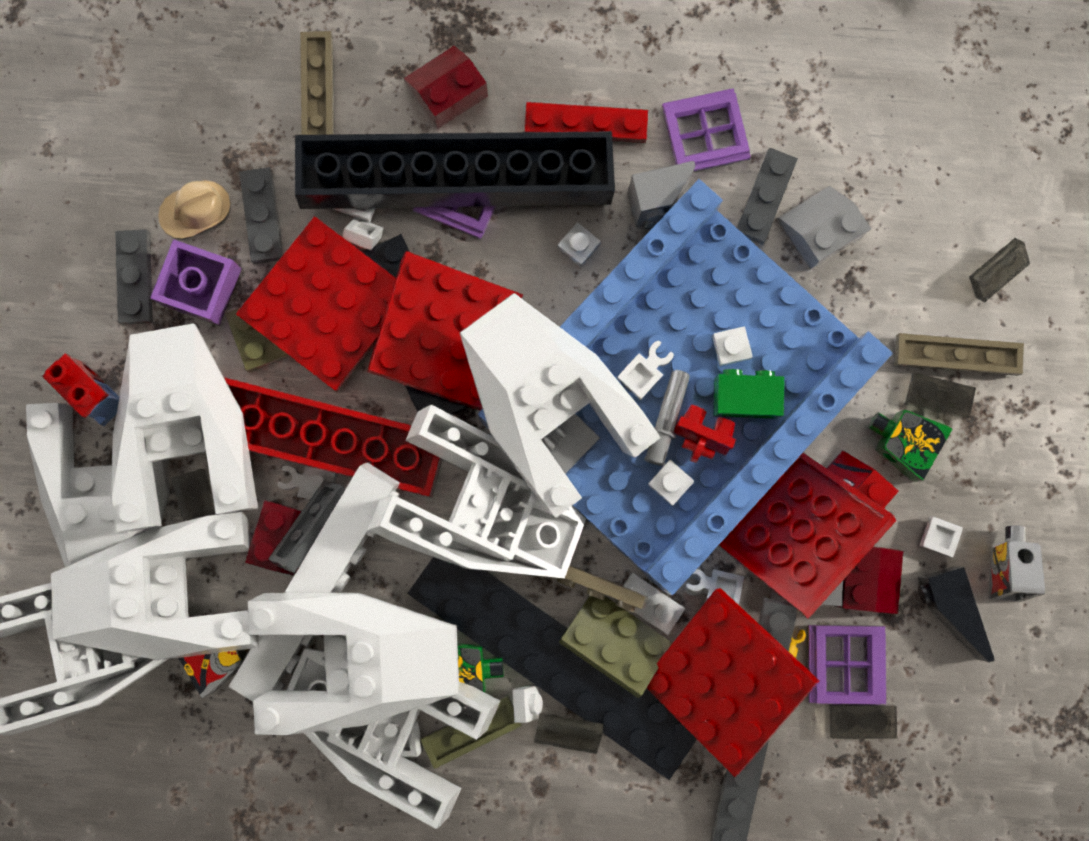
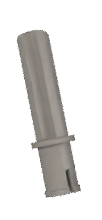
[644,370,690,466]

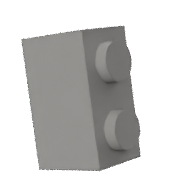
[627,161,696,229]
[778,186,872,270]

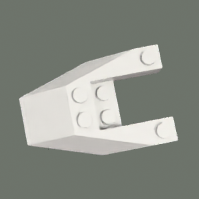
[460,293,661,518]
[111,323,258,532]
[26,403,169,567]
[367,405,586,578]
[51,512,257,660]
[0,583,168,736]
[248,593,460,735]
[287,648,500,829]

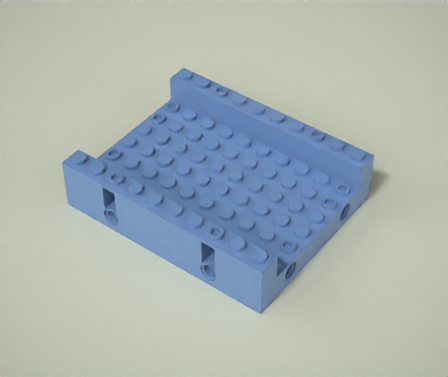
[478,179,893,595]

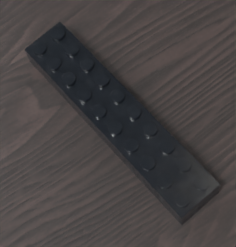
[295,131,615,209]

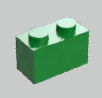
[713,369,784,419]

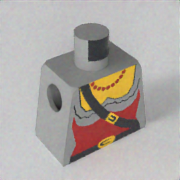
[989,525,1045,602]
[178,650,247,698]

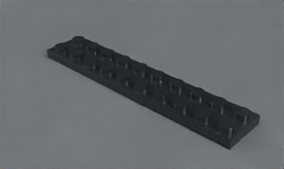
[407,557,697,780]

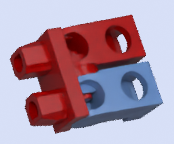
[42,353,119,426]

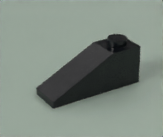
[918,567,995,662]

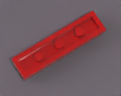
[524,102,648,143]

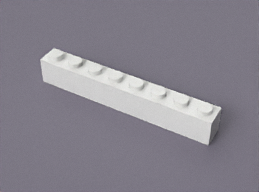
[229,463,400,702]

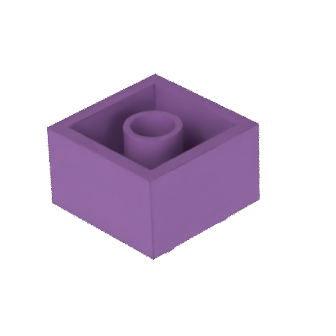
[150,239,242,326]

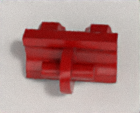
[673,405,736,463]

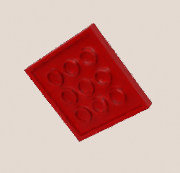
[236,216,396,392]
[367,251,523,411]
[718,452,897,619]
[647,588,820,777]

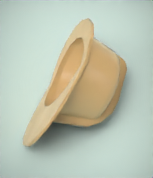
[158,180,231,239]

